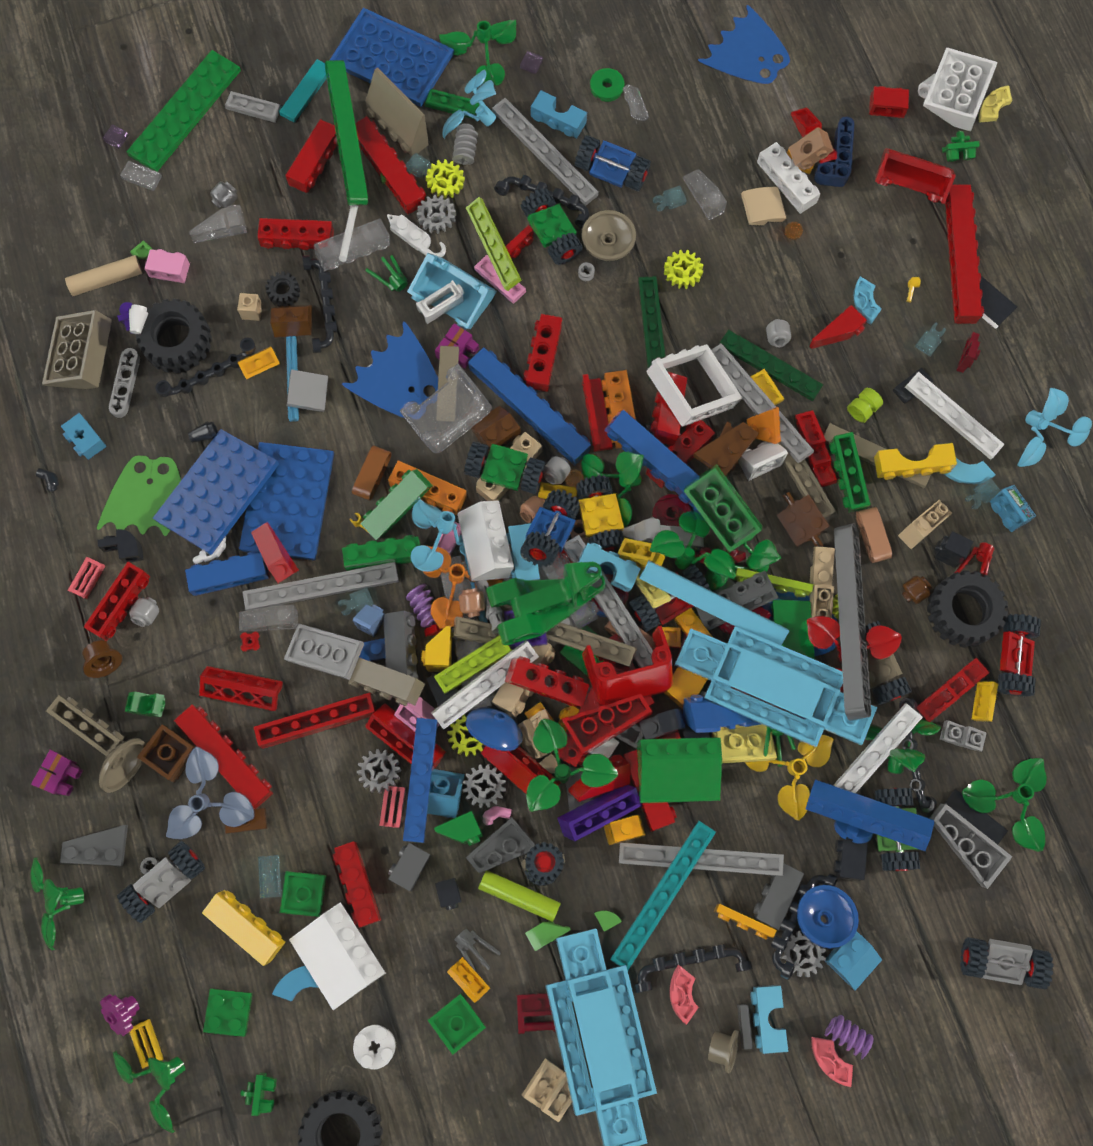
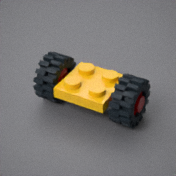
[576,475,624,553]

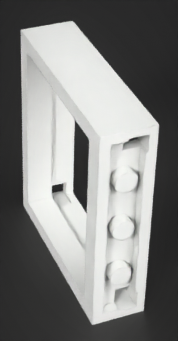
[646,344,742,427]

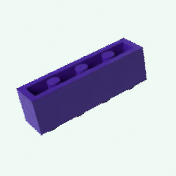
[557,785,642,841]

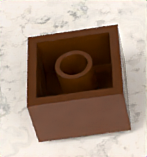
[137,724,195,782]

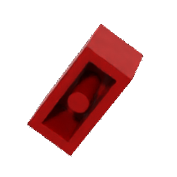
[869,86,909,118]

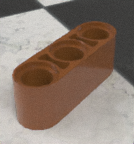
[352,445,391,501]

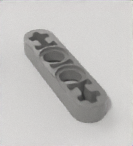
[109,348,140,418]

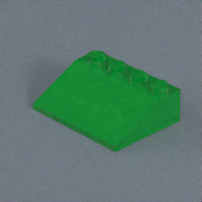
[637,738,722,803]

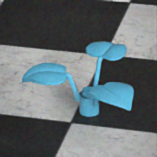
[442,69,496,139]
[1017,388,1092,467]
[411,499,466,572]

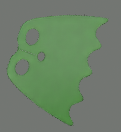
[97,456,181,536]

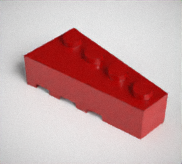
[562,694,652,756]

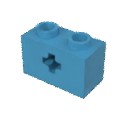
[61,413,107,460]

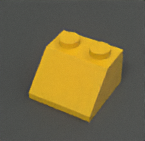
[422,626,453,672]

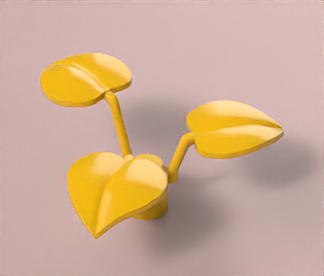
[745,735,833,820]

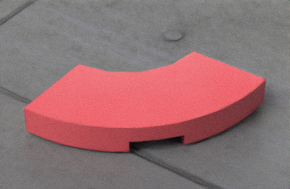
[670,965,699,1025]
[812,1037,853,1087]

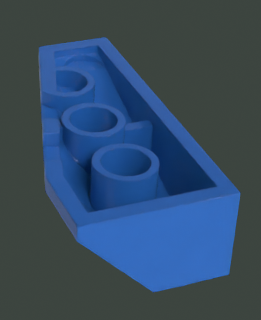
[683,695,761,733]

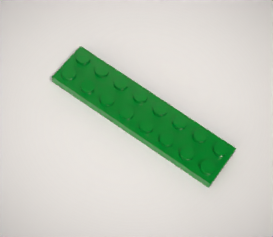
[127,50,241,173]

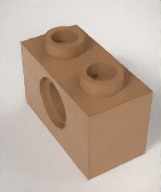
[789,128,834,170]

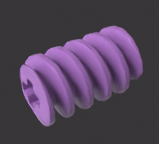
[406,584,436,627]
[824,1015,873,1060]

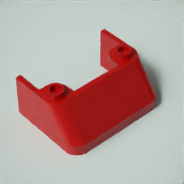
[875,148,956,204]
[582,626,673,706]

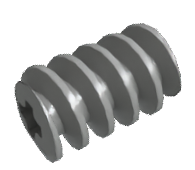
[452,124,478,165]

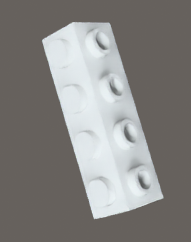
[757,142,820,214]

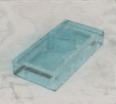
[258,855,281,898]

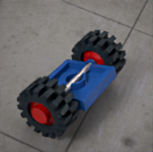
[575,135,651,192]
[521,490,580,567]

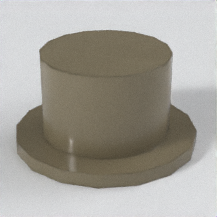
[708,1030,739,1074]

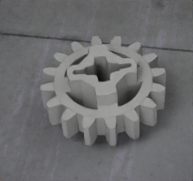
[417,195,456,234]
[357,749,401,793]
[463,764,506,808]
[780,931,826,977]

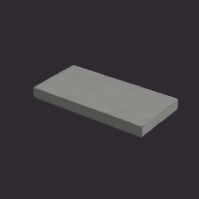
[284,623,364,680]

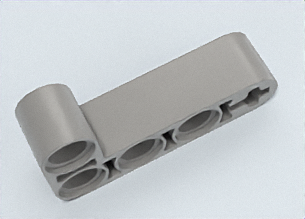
[634,519,704,551]

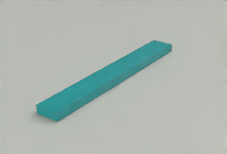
[610,820,716,971]

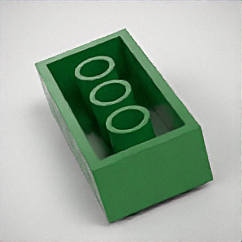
[683,464,762,553]

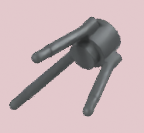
[454,928,501,970]

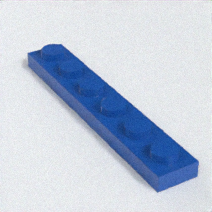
[403,718,438,843]

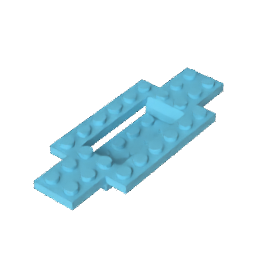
[675,626,877,747]
[546,929,657,1146]

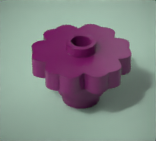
[100,994,139,1036]

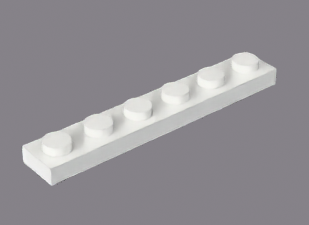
[905,372,1004,460]
[431,640,539,729]
[833,703,923,793]

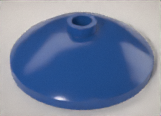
[466,708,523,751]
[797,885,859,948]

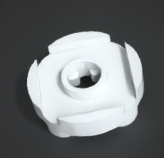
[353,1025,396,1069]

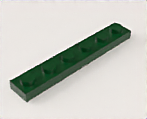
[638,276,667,381]
[719,329,823,402]

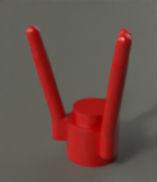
[954,542,994,577]

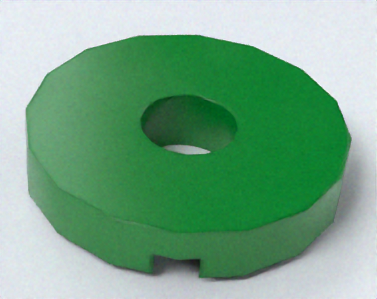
[590,68,624,102]

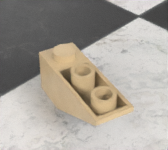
[898,500,952,549]

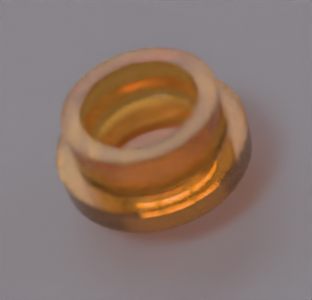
[784,222,803,240]
[565,469,584,488]

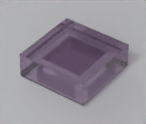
[520,51,543,74]
[103,124,129,149]

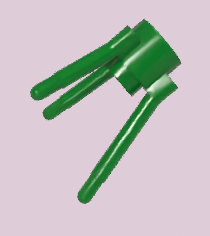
[365,255,408,292]
[763,726,796,767]

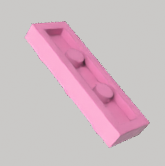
[474,255,526,304]

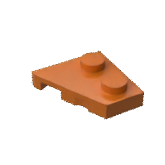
[747,407,781,444]

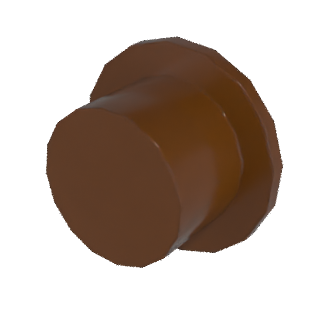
[82,640,122,678]

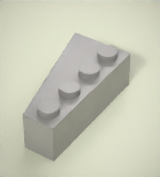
[929,803,1012,889]

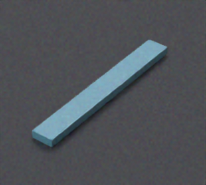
[640,560,789,645]

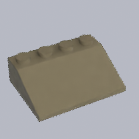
[365,67,429,157]
[42,310,112,389]

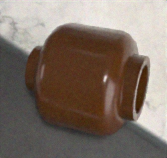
[902,576,932,604]

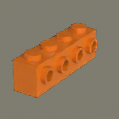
[601,370,636,449]
[388,461,467,516]

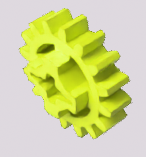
[426,159,465,199]
[664,250,703,289]
[447,715,486,757]

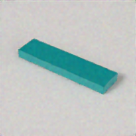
[279,59,326,123]

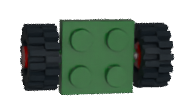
[521,188,583,265]
[464,441,545,494]

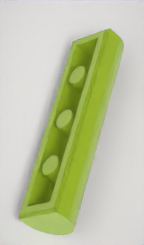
[478,870,561,922]

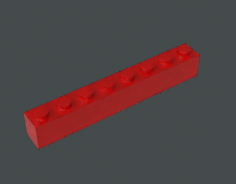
[945,185,984,324]

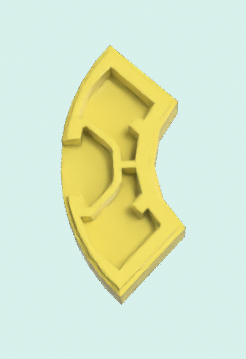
[979,86,1012,122]

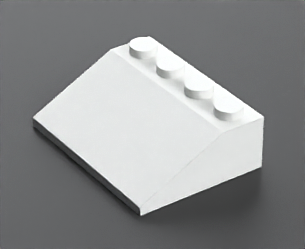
[923,48,997,131]
[289,902,386,1010]

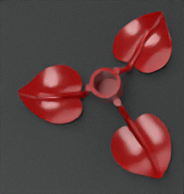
[807,616,902,693]

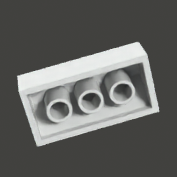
[458,501,514,581]

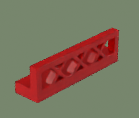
[582,374,612,452]
[199,666,283,711]

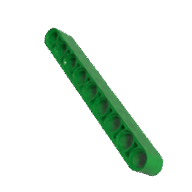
[325,60,368,206]

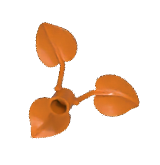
[423,545,504,629]

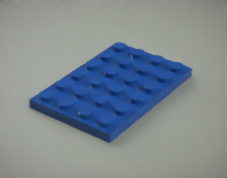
[330,8,454,107]
[153,429,279,555]
[239,442,334,561]

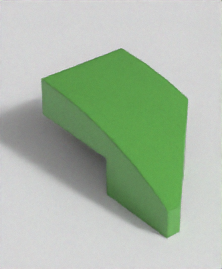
[525,921,571,951]

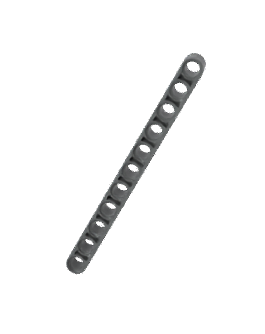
[834,523,871,721]

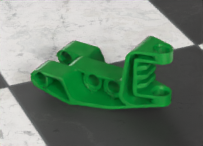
[486,562,606,645]

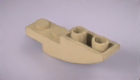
[810,547,835,618]

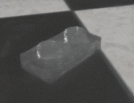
[623,84,649,121]
[120,161,162,191]

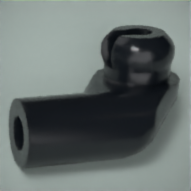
[36,468,59,492]

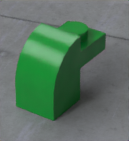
[125,691,165,717]

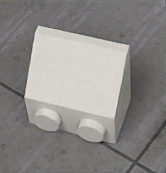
[738,441,788,481]

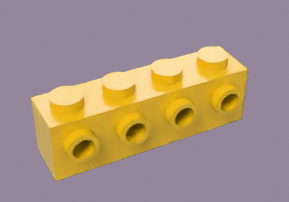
[202,890,285,966]

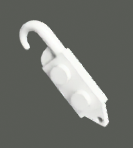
[387,214,446,258]

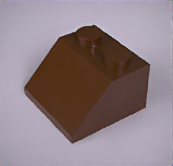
[270,305,312,337]
[469,406,521,453]

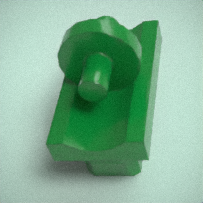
[942,131,980,162]
[240,1073,277,1116]

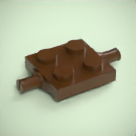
[777,492,830,547]

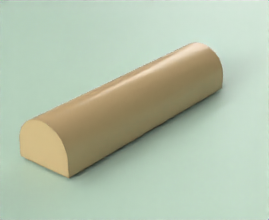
[65,255,143,296]

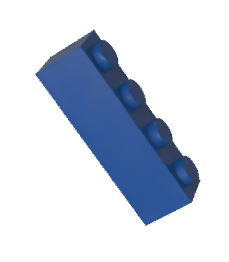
[185,551,269,596]

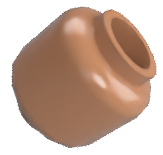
[520,496,545,523]
[459,588,486,617]

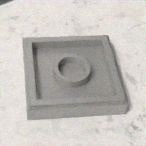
[286,369,328,412]

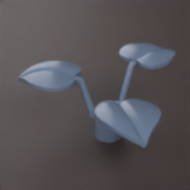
[166,747,254,839]

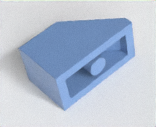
[353,604,384,637]

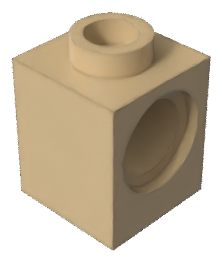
[237,293,262,321]

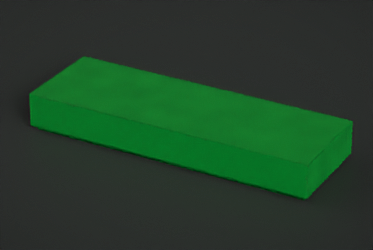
[425,89,480,119]

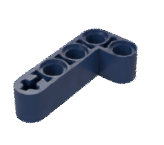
[814,117,854,187]

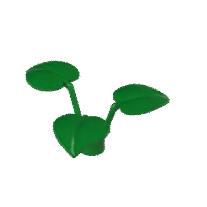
[439,20,516,86]
[581,452,644,528]
[650,511,736,579]
[705,536,781,591]
[526,719,618,812]
[865,719,941,774]
[962,758,1047,852]
[30,857,84,950]
[113,1051,185,1133]

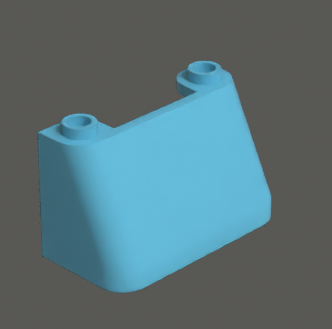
[407,253,497,331]

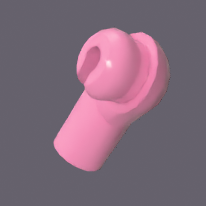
[483,806,512,825]

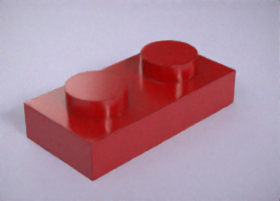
[505,225,534,259]

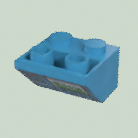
[989,485,1036,532]

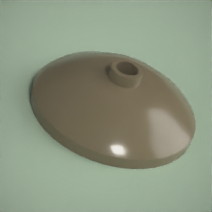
[582,210,636,261]
[99,738,146,793]

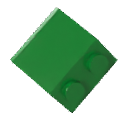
[434,811,483,846]

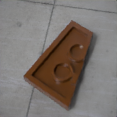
[693,422,759,476]

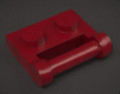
[517,993,556,1034]

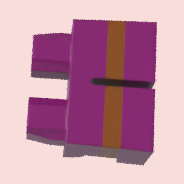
[435,323,479,368]
[31,750,83,796]

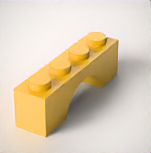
[874,443,957,480]

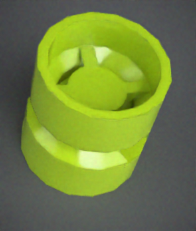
[847,388,883,423]

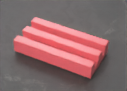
[68,557,105,600]
[379,786,406,828]

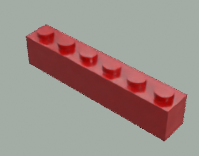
[355,116,426,215]
[254,692,376,749]
[174,704,273,809]

